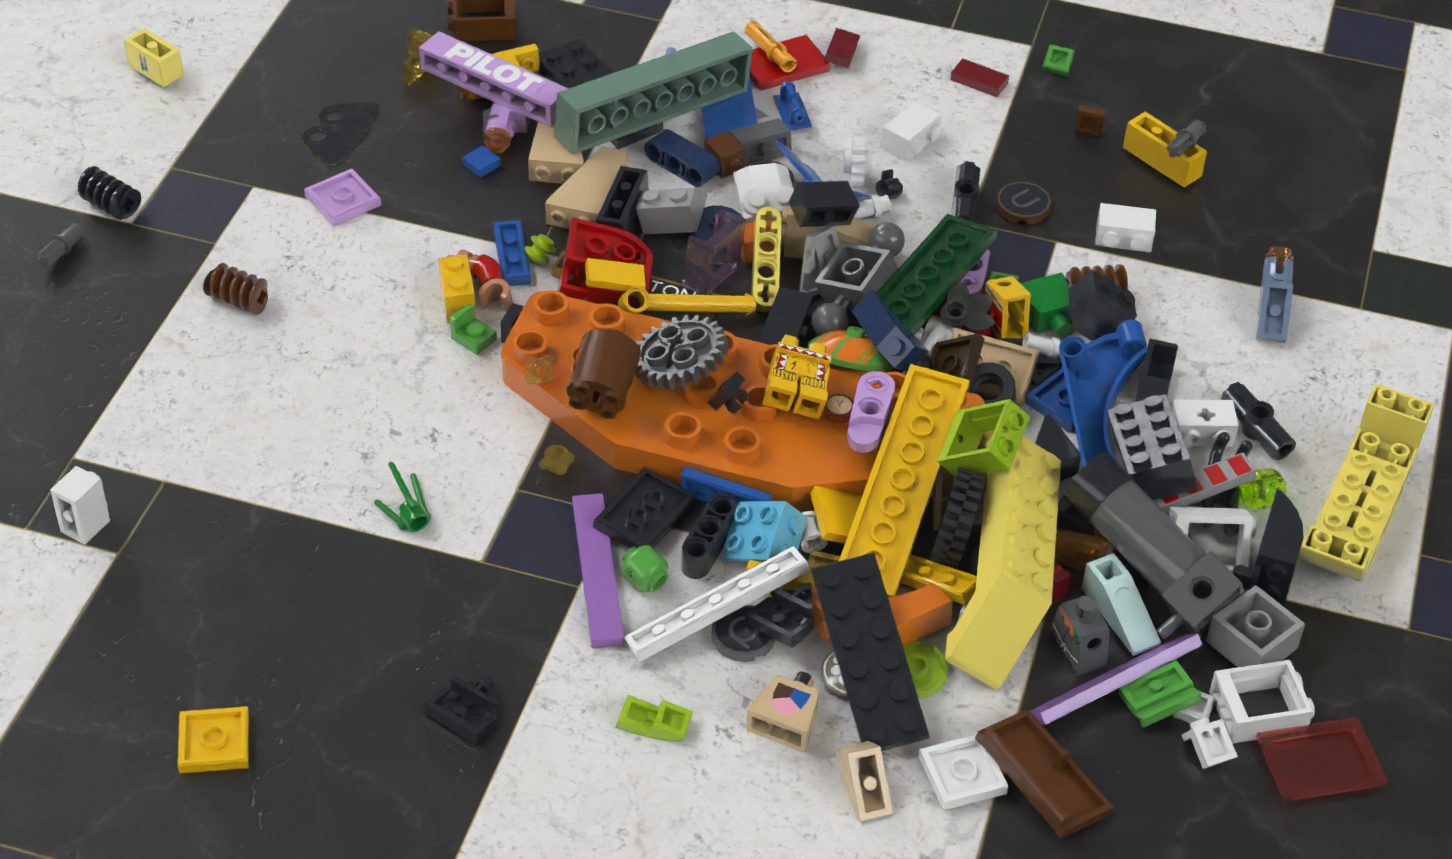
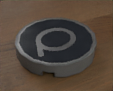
[711,605,775,662]

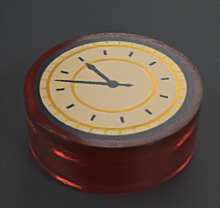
[824,394,854,423]

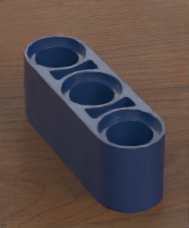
[644,129,721,187]

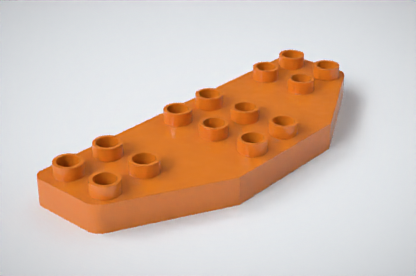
[501,290,985,512]

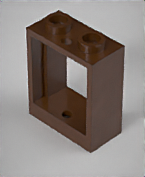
[448,0,516,41]

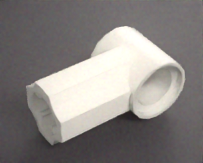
[918,315,961,369]

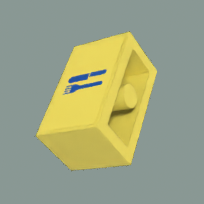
[124,28,184,87]

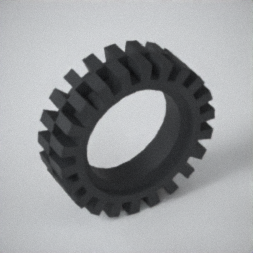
[930,467,986,569]

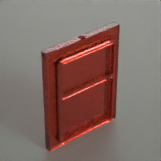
[1256,717,1388,802]

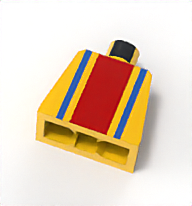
[984,276,1031,340]

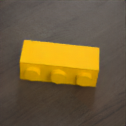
[1123,112,1207,188]

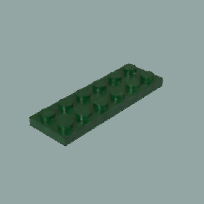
[858,214,997,334]

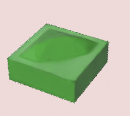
[1043,44,1075,77]

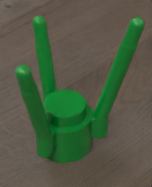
[374,462,431,532]

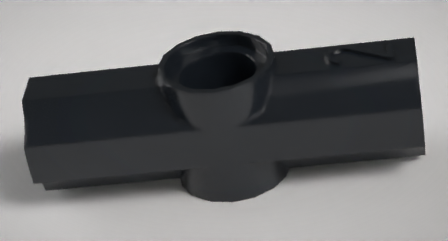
[952,161,980,223]
[1221,381,1296,461]

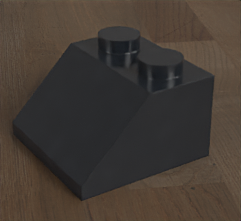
[1068,269,1137,341]

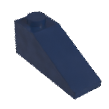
[852,290,929,372]

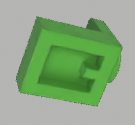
[450,303,497,355]

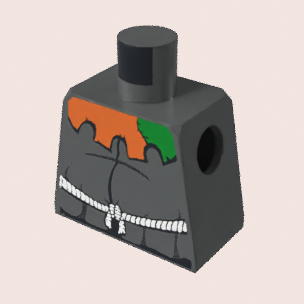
[1050,596,1110,676]

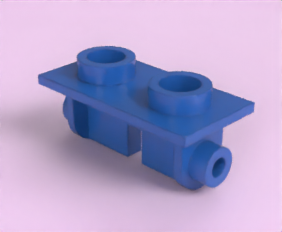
[773,81,812,130]

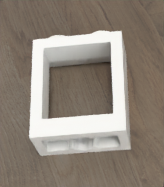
[1169,507,1256,572]
[1209,660,1315,743]

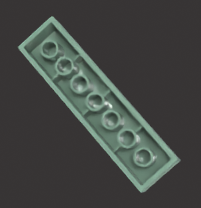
[554,31,753,155]

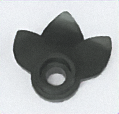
[940,282,995,332]

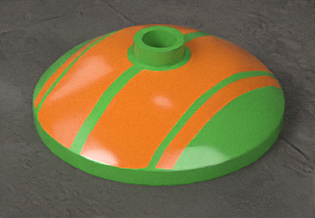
[807,326,894,371]

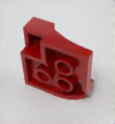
[557,217,653,306]

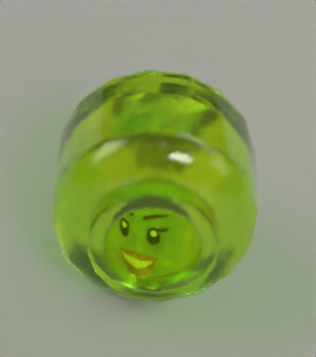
[1239,468,1286,510]

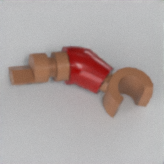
[447,249,513,312]

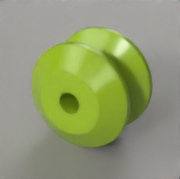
[524,234,556,264]

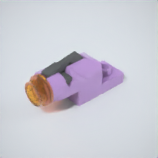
[483,102,530,153]

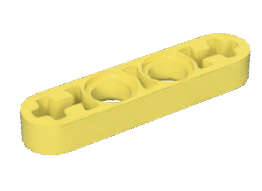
[751,207,782,312]

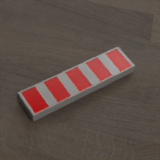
[1153,452,1257,513]

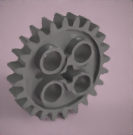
[635,315,729,391]

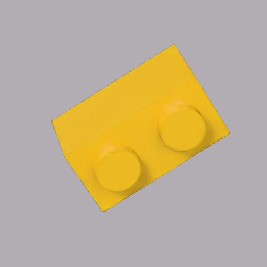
[438,255,476,322]

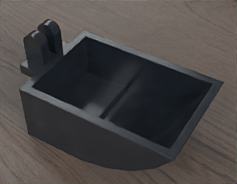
[1232,487,1304,606]

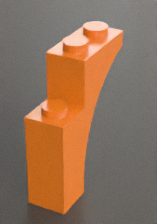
[812,583,953,647]

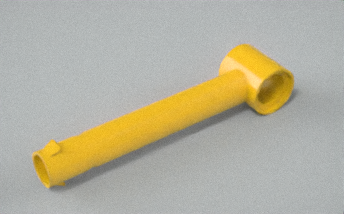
[618,286,756,316]

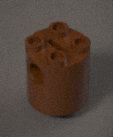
[566,329,641,419]

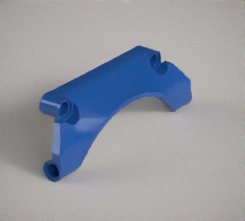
[1059,320,1192,539]

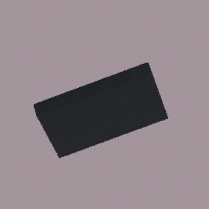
[593,467,696,549]

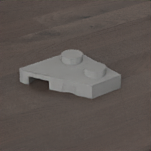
[800,225,840,297]

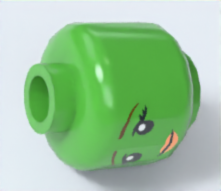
[621,545,669,593]

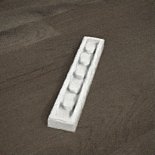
[624,546,810,662]

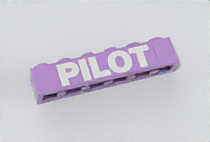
[419,31,569,127]

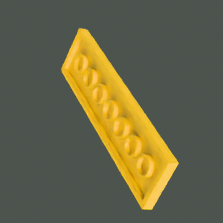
[839,364,970,597]

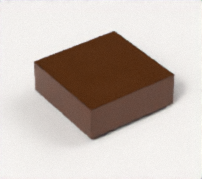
[1074,105,1106,137]

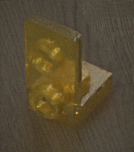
[402,27,432,85]

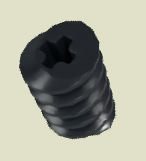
[77,166,142,220]

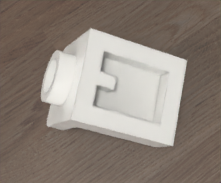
[1182,717,1238,769]

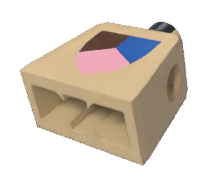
[746,671,819,753]

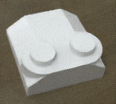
[733,163,794,223]

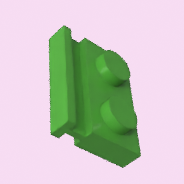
[1118,660,1201,728]

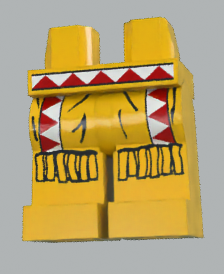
[762,335,832,419]

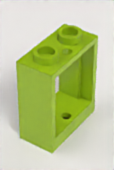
[937,399,1030,477]

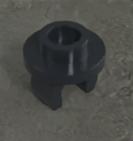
[875,169,903,200]

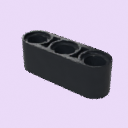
[681,494,737,579]

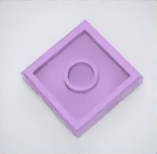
[304,169,381,227]

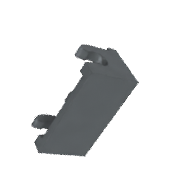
[729,118,792,166]

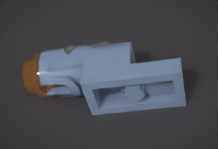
[1256,246,1294,343]

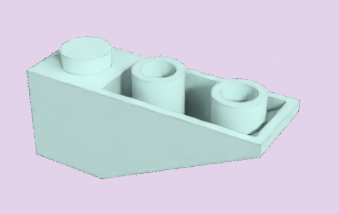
[1082,553,1161,656]

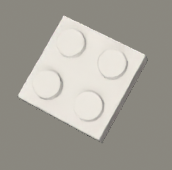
[919,735,1008,810]

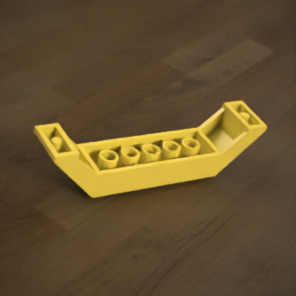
[945,428,1061,690]

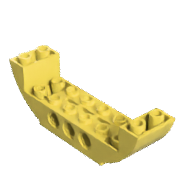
[1299,384,1435,582]

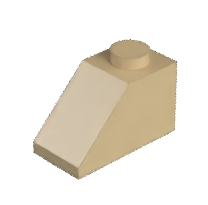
[837,741,893,821]

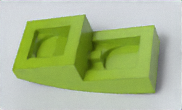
[615,695,693,741]

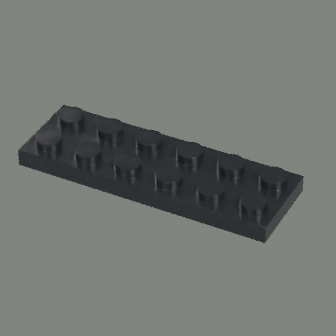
[539,38,664,149]
[811,552,929,752]

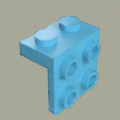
[721,501,808,562]

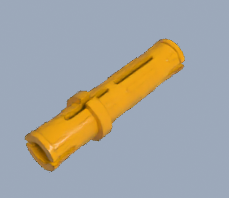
[745,21,797,72]

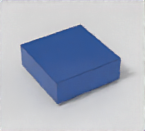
[462,146,501,178]

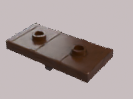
[975,709,1113,839]

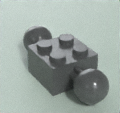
[811,222,905,336]

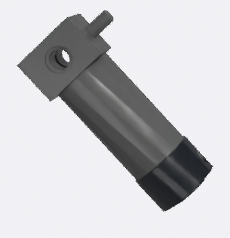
[1062,452,1244,639]

